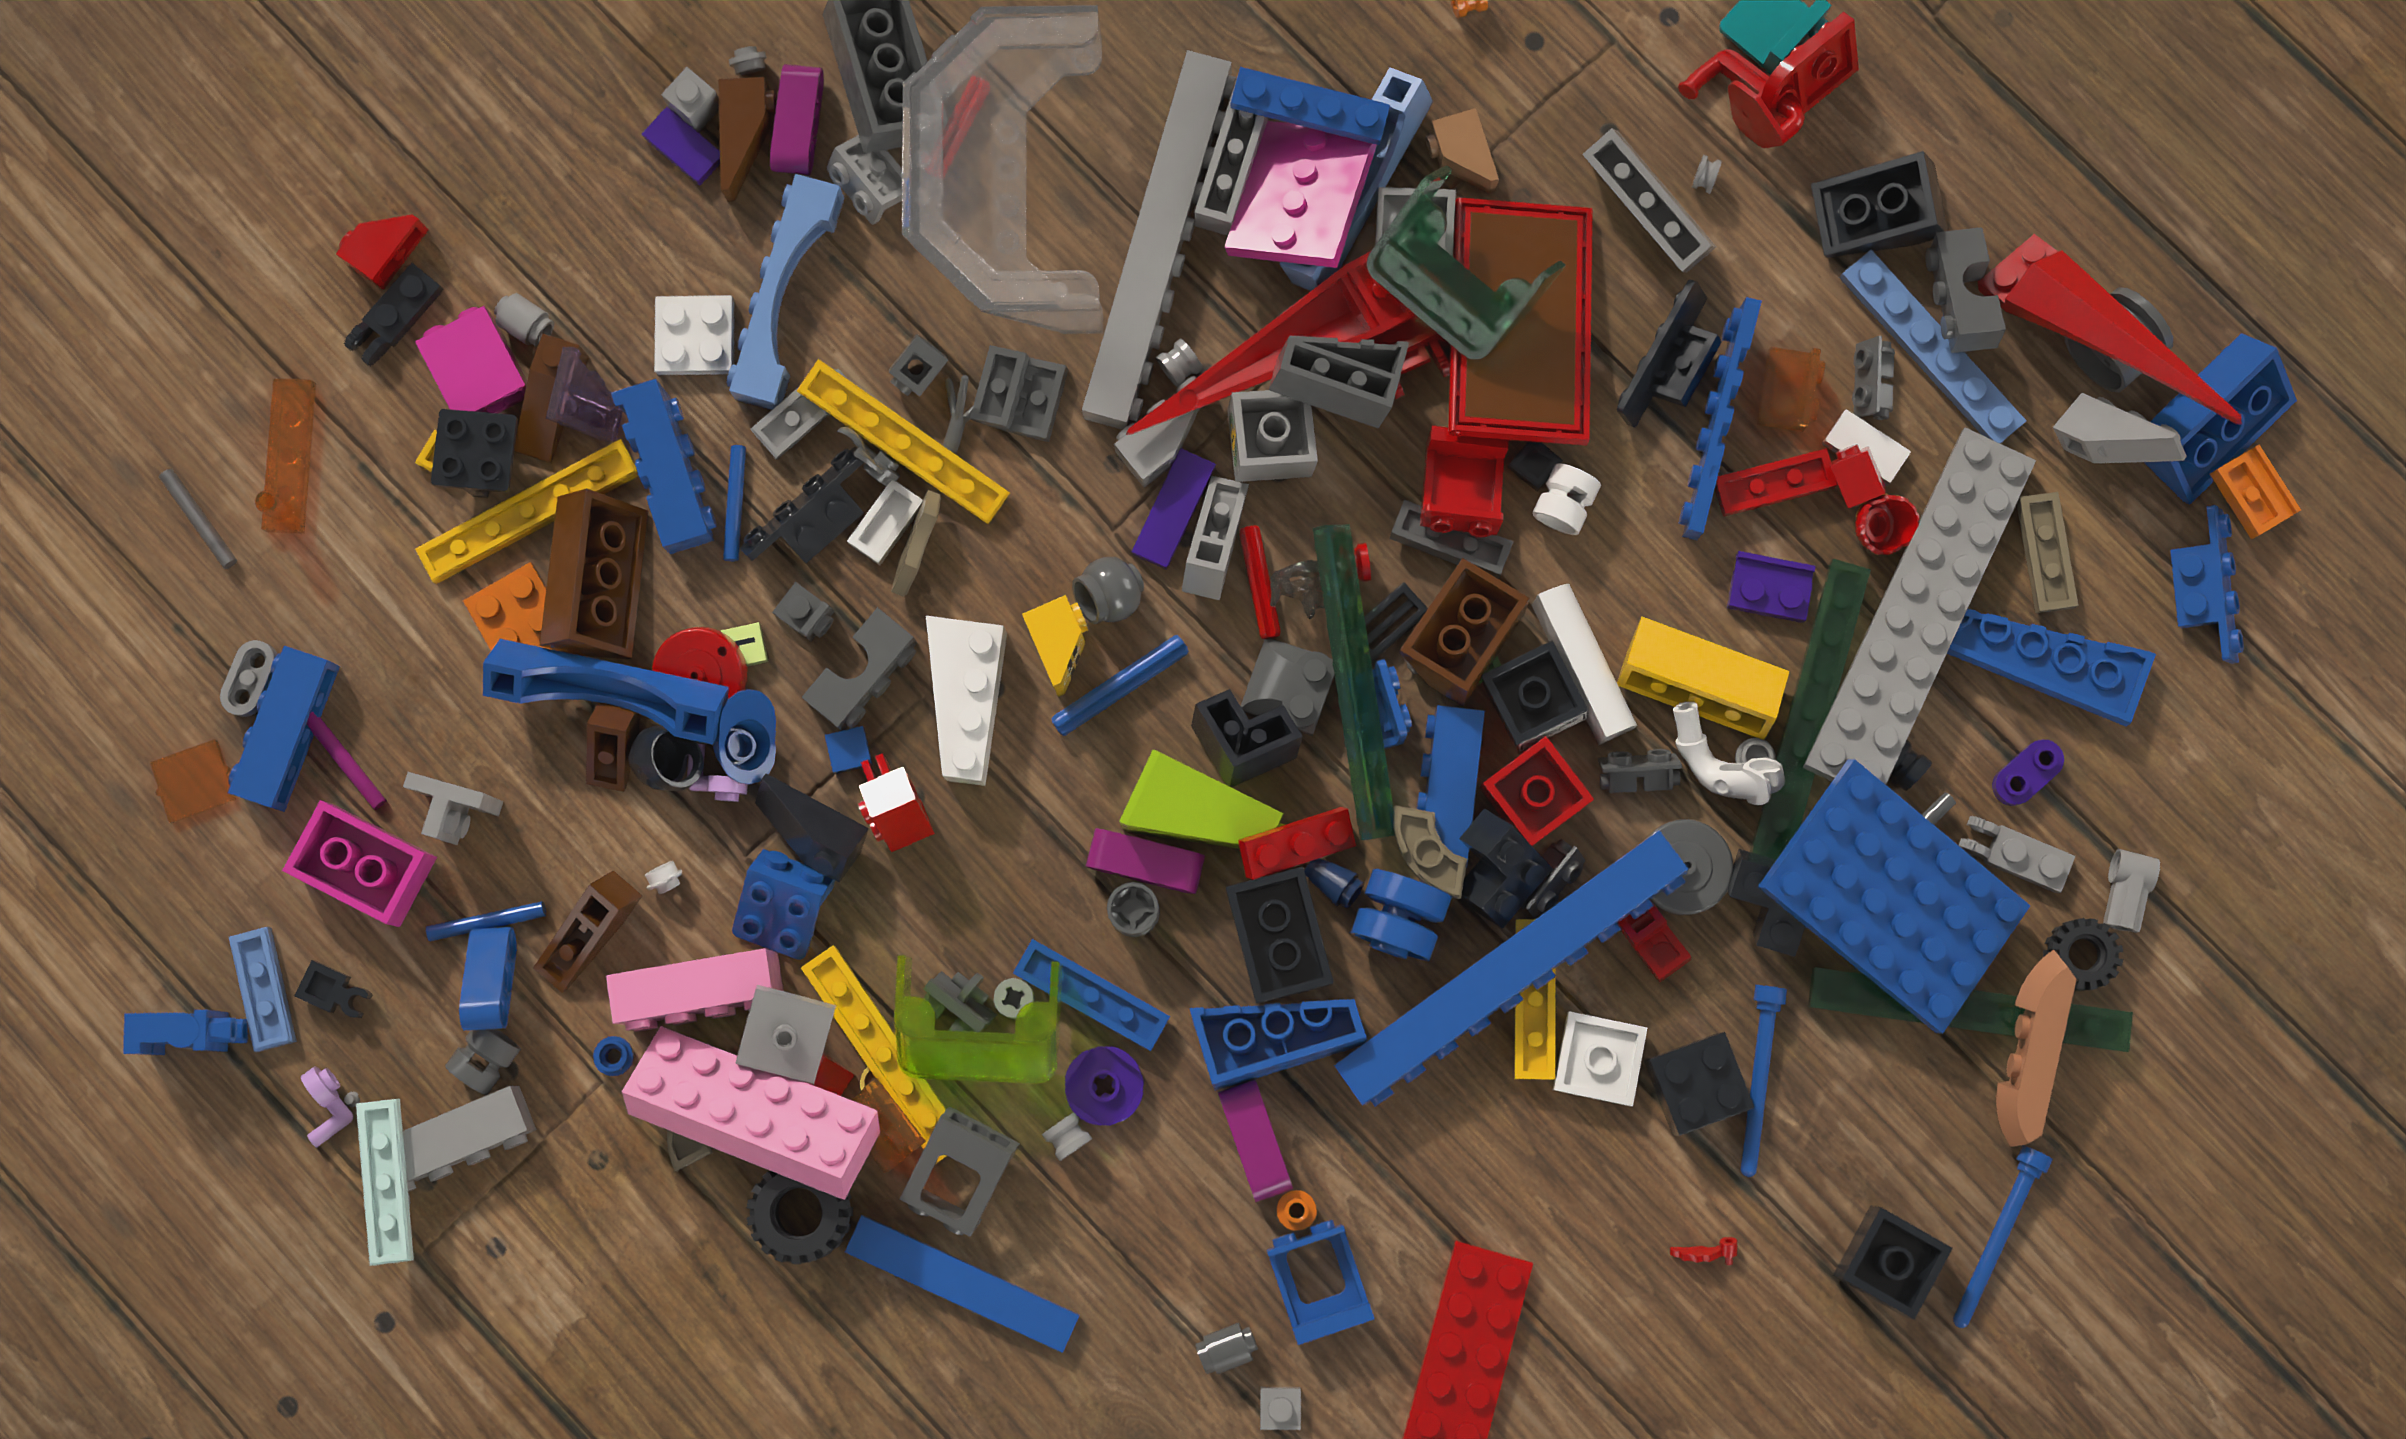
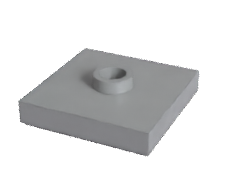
[735,984,836,1084]

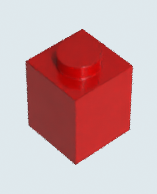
[1830,444,1886,508]

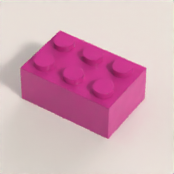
[282,800,437,927]

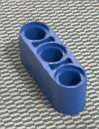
[459,927,517,1031]

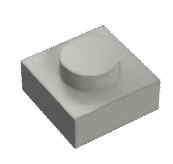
[1260,1387,1301,1430]

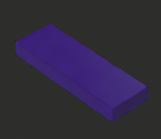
[1131,448,1216,570]

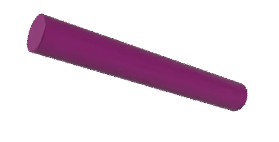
[306,712,387,810]

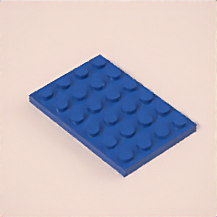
[1758,759,2030,1034]

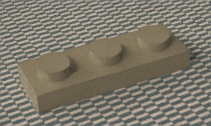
[2016,492,2079,614]

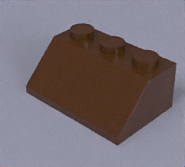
[1399,558,1530,706]

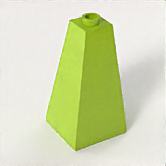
[1119,749,1284,849]

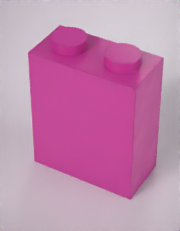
[415,306,527,413]

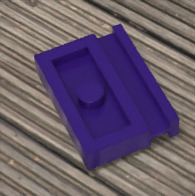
[1727,551,1816,623]

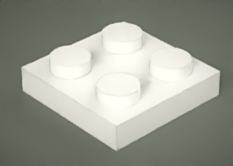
[654,295,734,375]
[1553,1011,1647,1106]

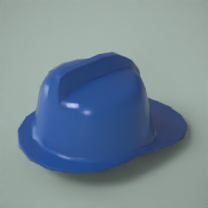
[713,689,776,784]

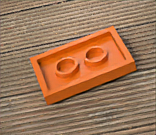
[463,562,586,657]

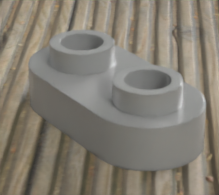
[220,640,277,717]

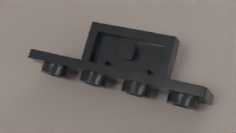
[1617,279,1722,428]
[740,447,864,563]

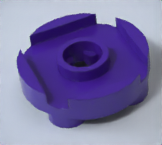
[1065,1046,1144,1125]

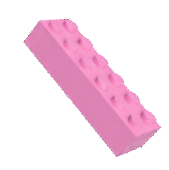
[622,1026,880,1200]

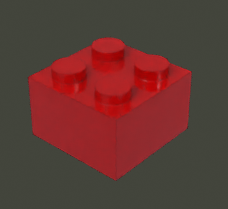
[1479,736,1594,846]

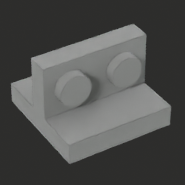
[403,772,503,845]

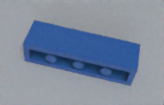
[228,646,340,812]
[1416,705,1485,868]

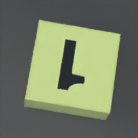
[721,622,768,666]

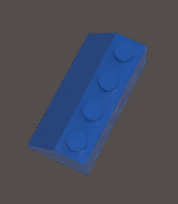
[2144,333,2297,505]

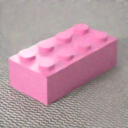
[606,948,783,1032]

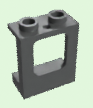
[900,1106,1020,1237]

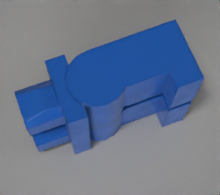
[123,1010,248,1055]

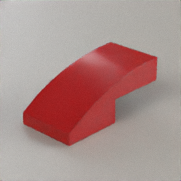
[1617,900,1692,983]

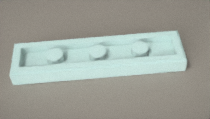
[356,1099,414,1266]

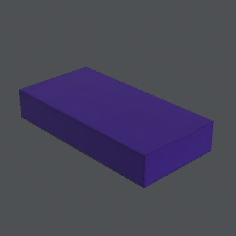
[642,107,720,186]

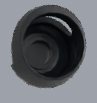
[628,725,704,791]

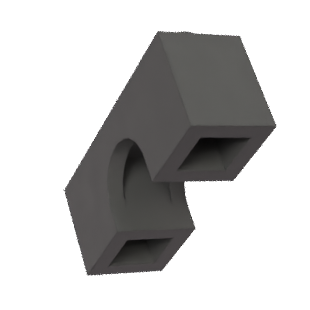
[1925,227,2006,353]
[802,607,917,731]

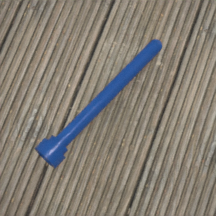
[1741,985,1787,1177]
[1953,1145,2053,1328]

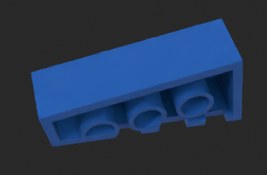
[611,379,717,554]
[1189,999,1366,1091]

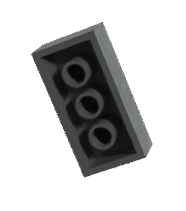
[822,0,946,153]

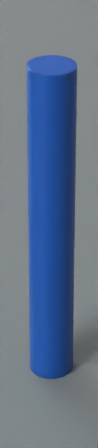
[723,445,746,562]
[426,901,546,942]

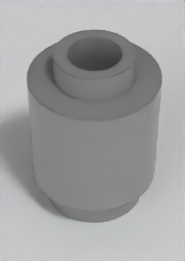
[494,293,554,347]

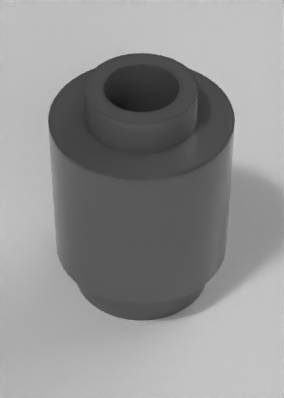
[1195,1322,1258,1374]

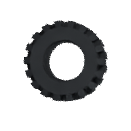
[746,1171,853,1264]

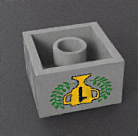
[1227,390,1318,482]

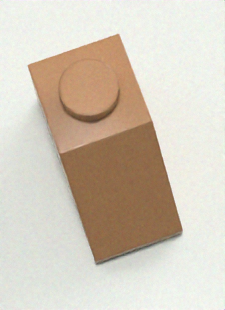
[1425,108,1499,193]

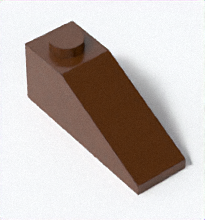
[718,77,777,202]
[514,334,589,463]
[533,870,643,993]

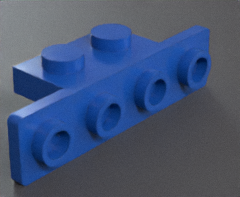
[2170,505,2244,664]

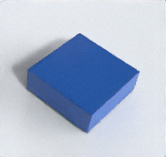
[825,726,873,774]

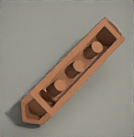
[1996,950,2076,1147]

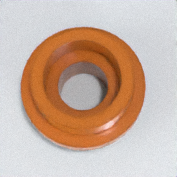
[1277,1190,1317,1231]

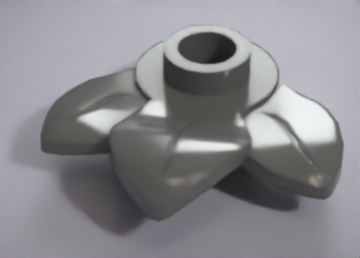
[837,427,900,486]

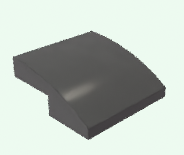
[970,345,1069,442]

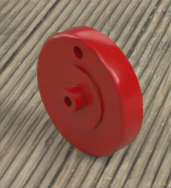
[652,627,747,699]

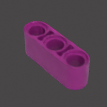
[770,64,824,175]
[1085,828,1205,894]
[1218,1079,1293,1203]

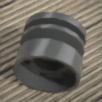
[2065,287,2173,393]

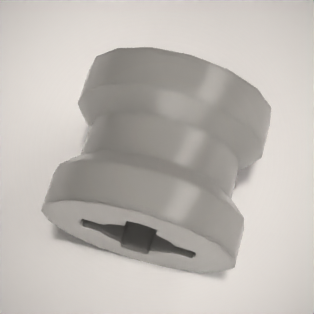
[1156,339,1203,388]
[993,978,1035,1019]
[1042,1113,1092,1161]

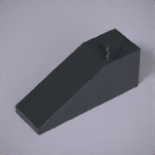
[755,774,869,883]

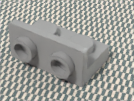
[827,135,917,224]

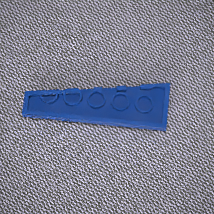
[1679,297,1762,540]
[1947,609,2156,727]

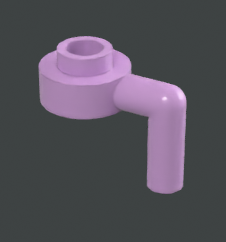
[687,744,748,802]
[301,1066,353,1148]

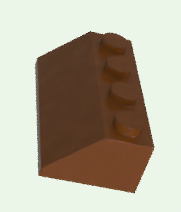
[539,488,648,659]

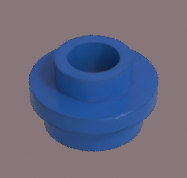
[593,1036,634,1076]

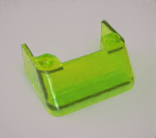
[894,955,1063,1084]

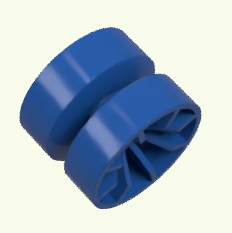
[1351,869,1452,961]

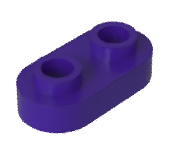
[1992,739,2064,806]

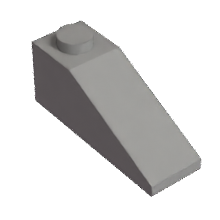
[1182,475,1249,600]

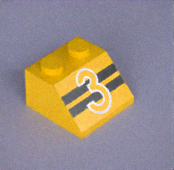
[1022,595,1088,697]

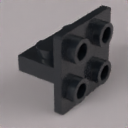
[431,409,518,498]

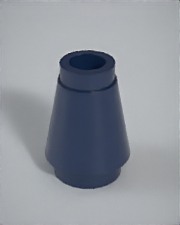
[1304,858,1364,909]

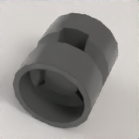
[1107,882,1160,937]
[445,1029,521,1095]

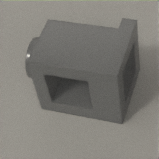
[889,333,948,396]

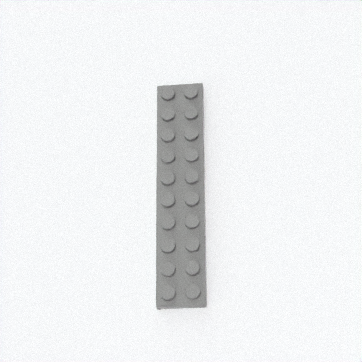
[1803,427,2036,785]

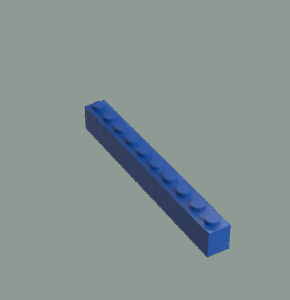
[1334,830,1688,1107]

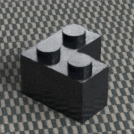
[1191,689,1303,788]
[1459,808,1553,929]
[1728,849,1805,957]

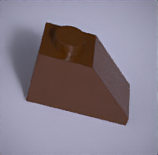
[586,702,640,792]

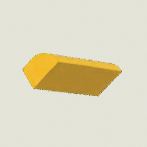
[1617,617,1789,740]

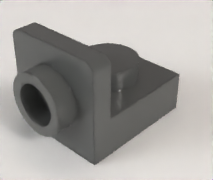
[772,582,835,642]

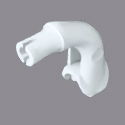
[1673,702,1785,805]

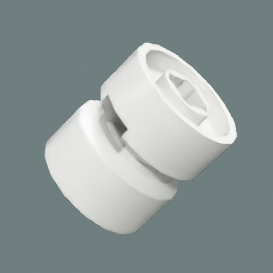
[1532,463,1601,535]

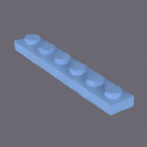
[1840,250,2026,443]

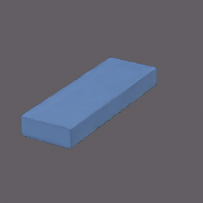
[229,927,297,1052]

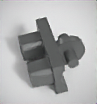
[920,971,997,1043]

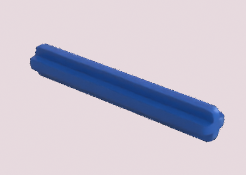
[1051,635,1189,736]

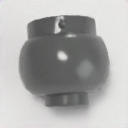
[1072,557,1144,624]

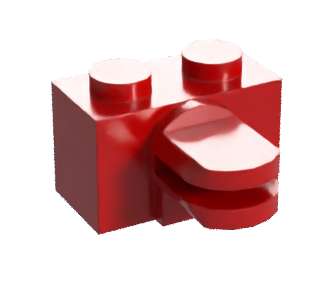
[858,753,935,852]

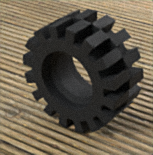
[2043,918,2123,991]

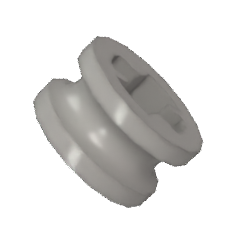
[1692,155,1722,194]

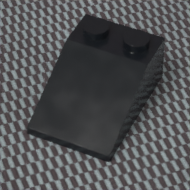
[1811,151,1948,258]

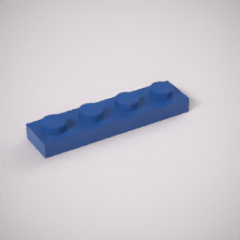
[1230,67,1390,146]
[1013,939,1170,1051]

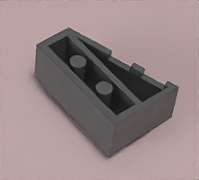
[1269,336,1409,429]

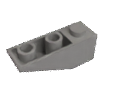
[1114,376,1200,488]
[2053,393,2187,463]

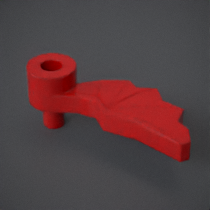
[1670,1237,1738,1265]

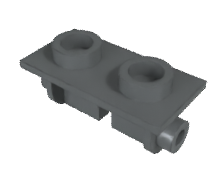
[1852,336,1895,420]
[1598,749,1682,793]
[1521,839,1585,920]

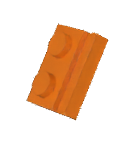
[2210,445,2301,540]

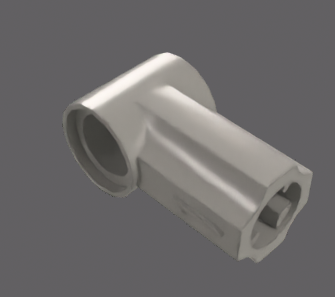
[2103,849,2160,933]

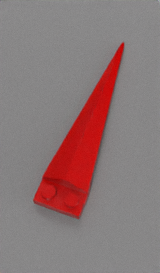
[1977,234,2242,424]
[1126,247,1416,435]

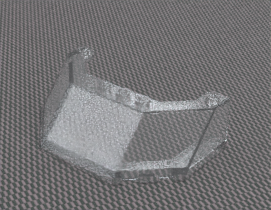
[902,5,1103,334]

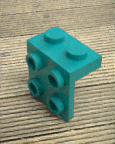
[1719,0,1832,74]

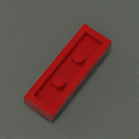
[1715,448,1838,517]
[1238,807,1356,880]

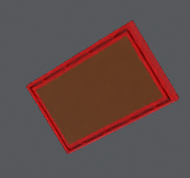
[1448,198,1593,446]

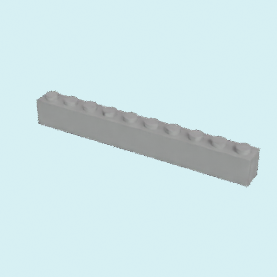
[1082,50,1237,430]

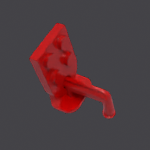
[1678,12,1859,149]

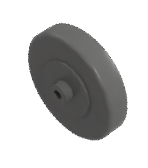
[1646,819,1734,915]

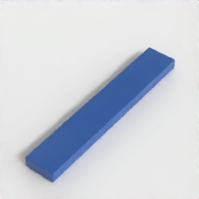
[845,1215,1080,1353]

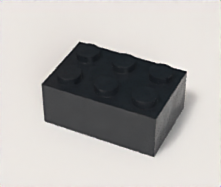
[1226,867,1334,1005]

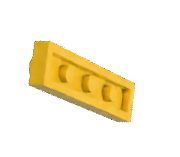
[1515,919,1556,1080]

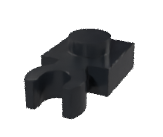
[294,960,373,1018]

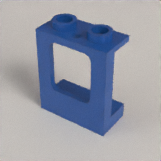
[1267,1220,1375,1345]

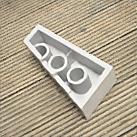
[926,616,1007,786]

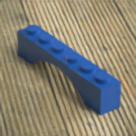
[483,639,729,744]

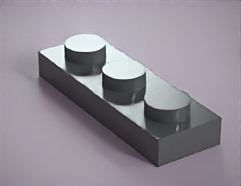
[1389,500,1513,579]

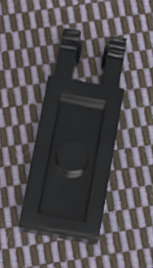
[344,262,444,366]

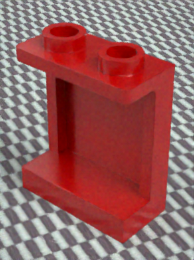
[1420,426,1509,537]

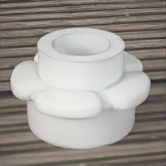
[645,861,682,894]

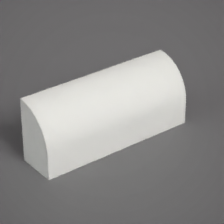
[1532,584,1637,745]

